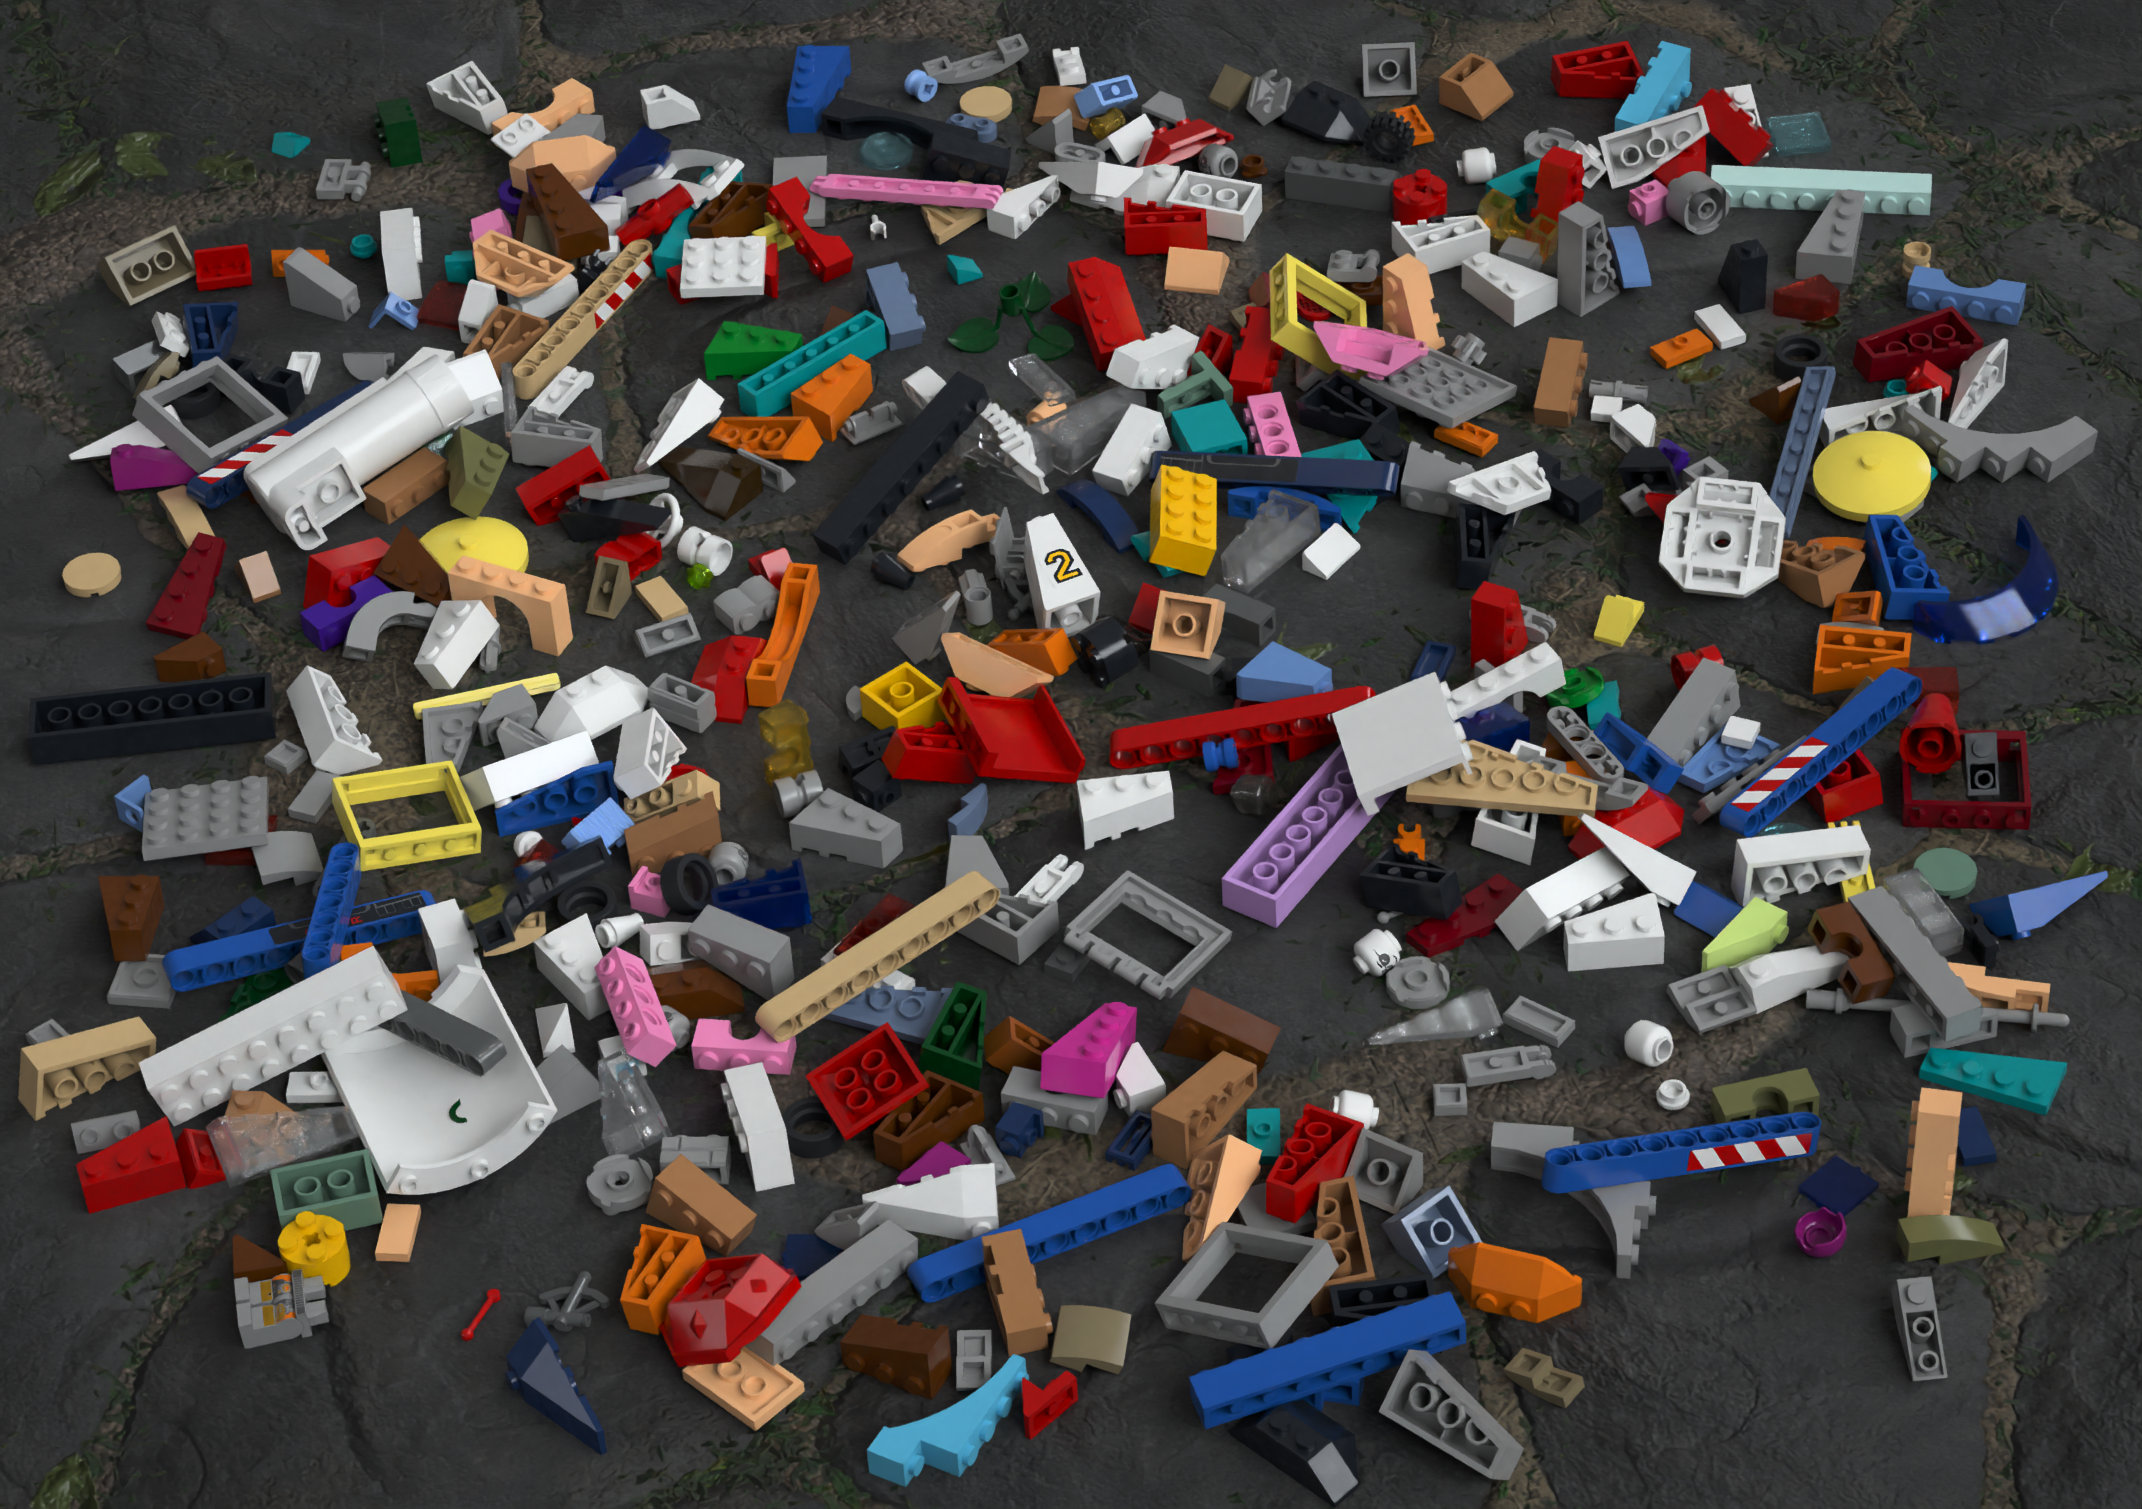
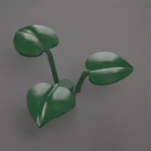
[948,271,1075,361]

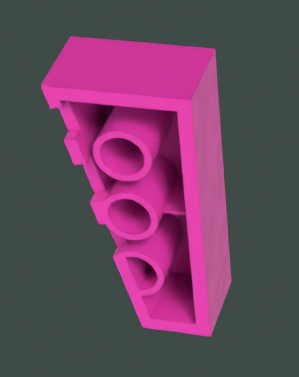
[1040,1002,1137,1098]

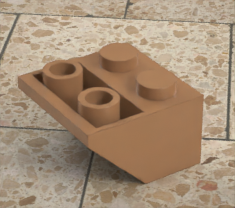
[1439,52,1513,121]

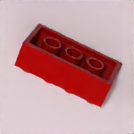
[1067,257,1146,372]

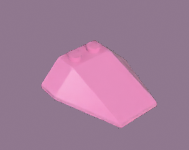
[1313,321,1429,380]

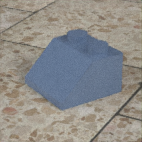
[1381,1185,1483,1279]

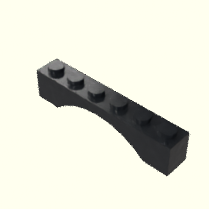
[821,97,978,150]

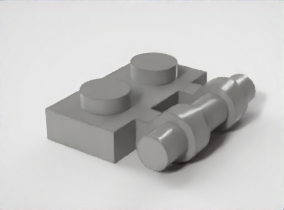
[316,159,371,201]

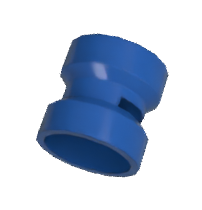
[1202,738,1239,772]

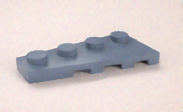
[823,985,953,1045]

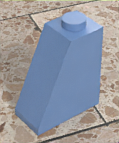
[1236,641,1333,702]

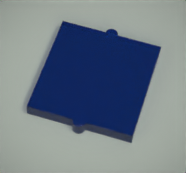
[1798,1156,1879,1217]
[782,1234,844,1280]

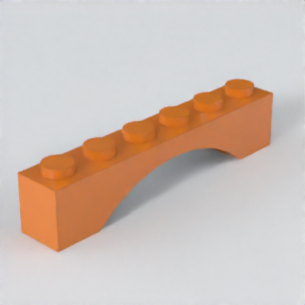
[746,562,820,708]

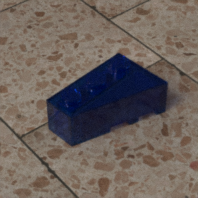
[711,858,812,930]

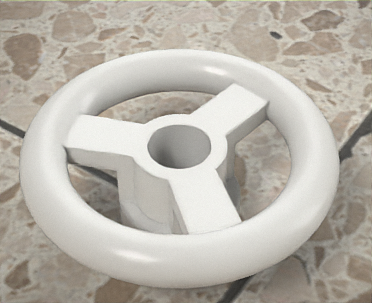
[646,493,683,548]

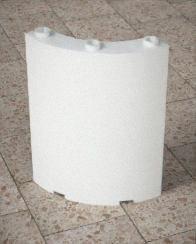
[321,964,557,1195]

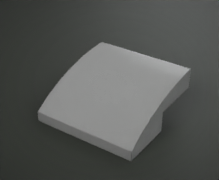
[251,831,323,886]
[1666,965,1757,1034]

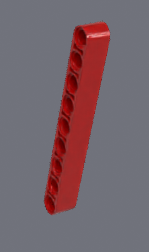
[1109,686,1376,770]

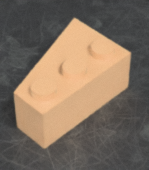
[1382,253,1446,350]

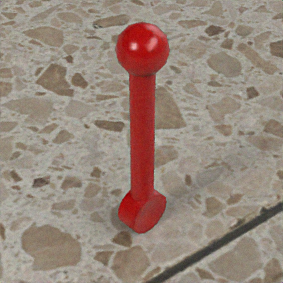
[460,1289,501,1341]

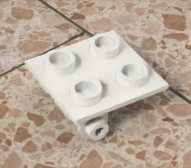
[491,113,551,158]

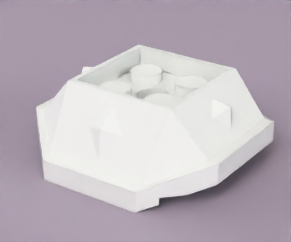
[1659,476,1786,599]

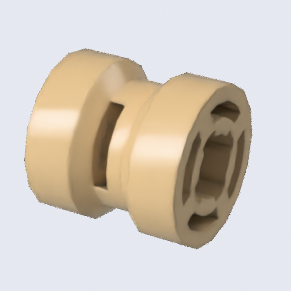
[1902,241,1931,279]

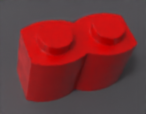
[594,532,663,582]

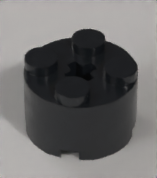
[1071,616,1139,688]

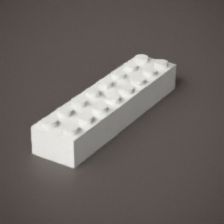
[139,946,408,1127]

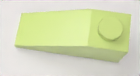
[1701,897,1789,973]

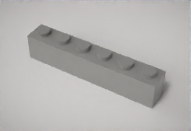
[1848,886,1983,1042]
[745,1219,918,1366]

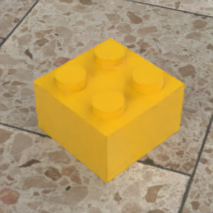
[859,661,946,730]

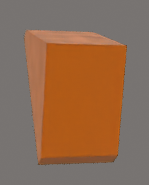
[1832,591,1883,627]

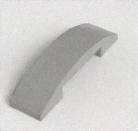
[922,33,1029,84]
[1531,755,1648,811]

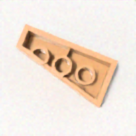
[1904,1087,1963,1218]

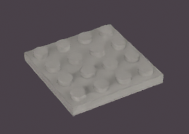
[1359,347,1517,429]
[142,776,269,861]

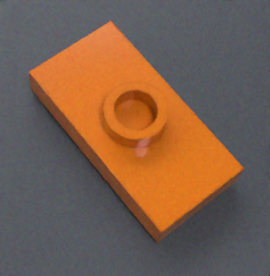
[1390,105,1434,146]
[1650,328,1713,369]
[1434,421,1498,457]

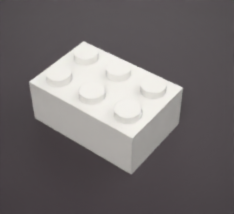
[1166,170,1262,242]

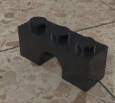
[219,353,305,415]
[1535,448,1603,525]

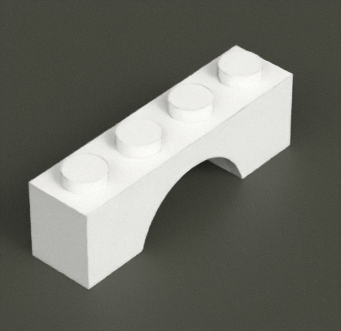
[1448,642,1566,737]

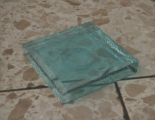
[1766,112,1832,157]

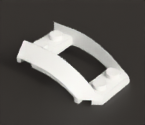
[622,149,744,214]

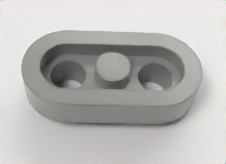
[1054,142,1106,163]

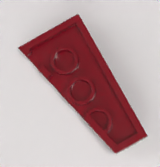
[1406,873,1523,958]

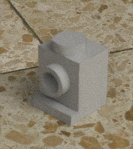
[1682,456,1729,491]

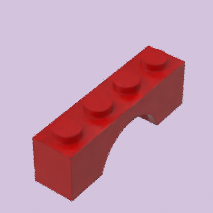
[766,176,854,283]

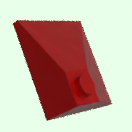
[805,1022,929,1141]

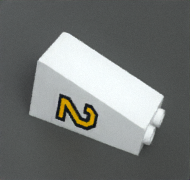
[1023,513,1100,637]

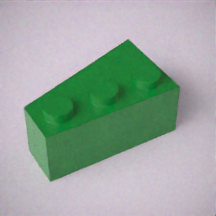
[704,321,803,380]

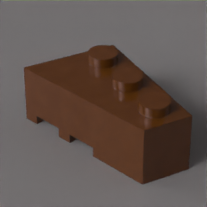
[688,181,773,239]
[98,874,164,961]
[1162,986,1281,1074]
[873,1070,985,1171]
[840,1314,952,1400]

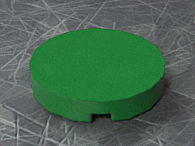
[1545,667,1605,709]

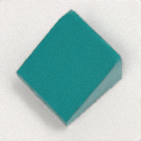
[271,132,311,158]
[946,255,983,285]

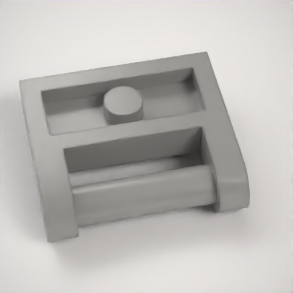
[1327,249,1380,283]

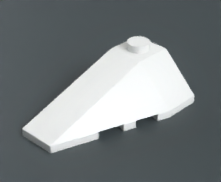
[1598,105,1710,189]
[1038,162,1143,203]
[1070,164,1180,216]
[1948,338,2009,429]
[633,378,725,474]
[69,405,183,462]
[1577,812,1697,908]
[1728,945,1850,1014]

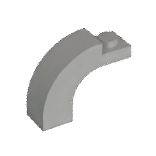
[342,591,438,662]

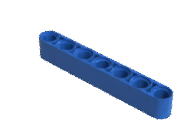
[302,842,361,979]

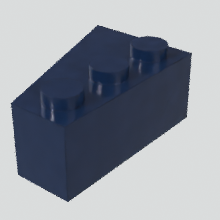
[183,302,238,369]

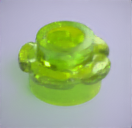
[686,563,714,589]

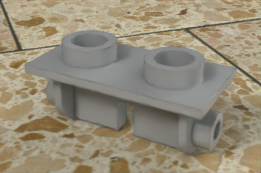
[839,401,903,445]
[71,1110,140,1154]
[959,1125,1016,1186]

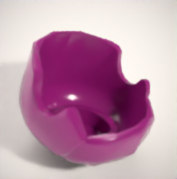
[1794,1207,1847,1258]

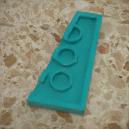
[1919,1047,2067,1116]

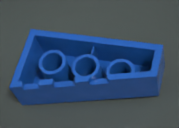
[787,45,852,133]
[1863,515,1950,620]

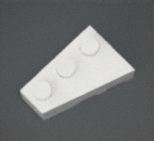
[426,61,508,135]
[1092,403,1172,496]
[533,913,610,1020]

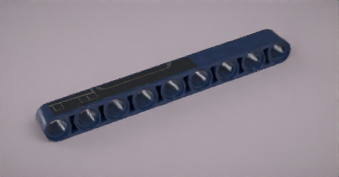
[1149,450,1400,497]

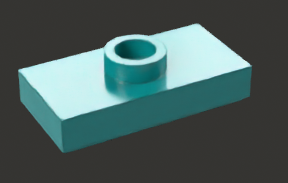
[1247,1108,1281,1165]

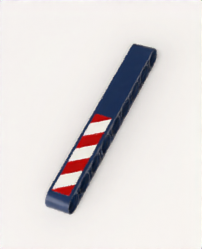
[186,380,374,509]

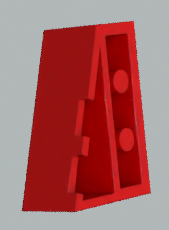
[1550,41,1645,99]
[1124,197,1208,256]
[1229,306,1285,403]
[515,445,623,527]
[303,537,390,609]
[1471,581,1529,668]
[76,1116,186,1214]

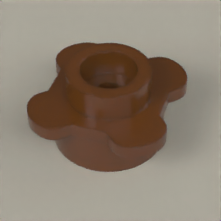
[1238,154,1268,179]

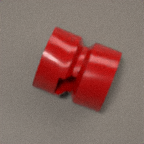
[1670,645,1724,691]

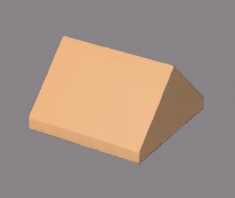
[1164,247,1230,295]

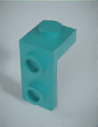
[445,250,477,289]

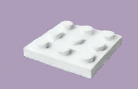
[680,236,767,298]

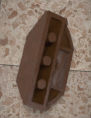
[646,959,745,1020]

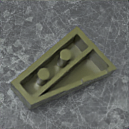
[445,426,510,520]

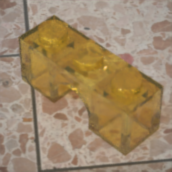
[1476,188,1558,264]
[758,698,814,788]

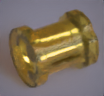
[1090,107,1126,140]

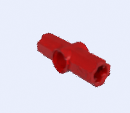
[615,183,695,247]

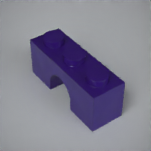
[300,575,393,652]

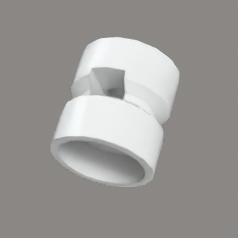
[677,526,733,576]

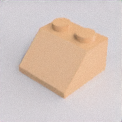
[1150,590,1226,659]

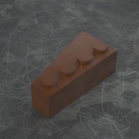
[526,163,610,261]

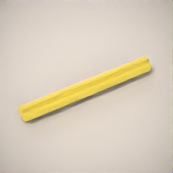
[413,673,560,720]

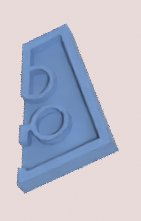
[1677,722,1781,793]

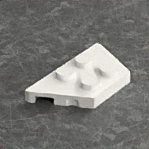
[1447,451,1551,515]

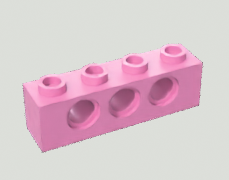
[1243,392,1302,457]
[594,946,677,1067]

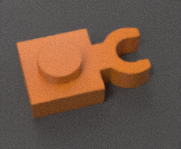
[1393,824,1425,861]

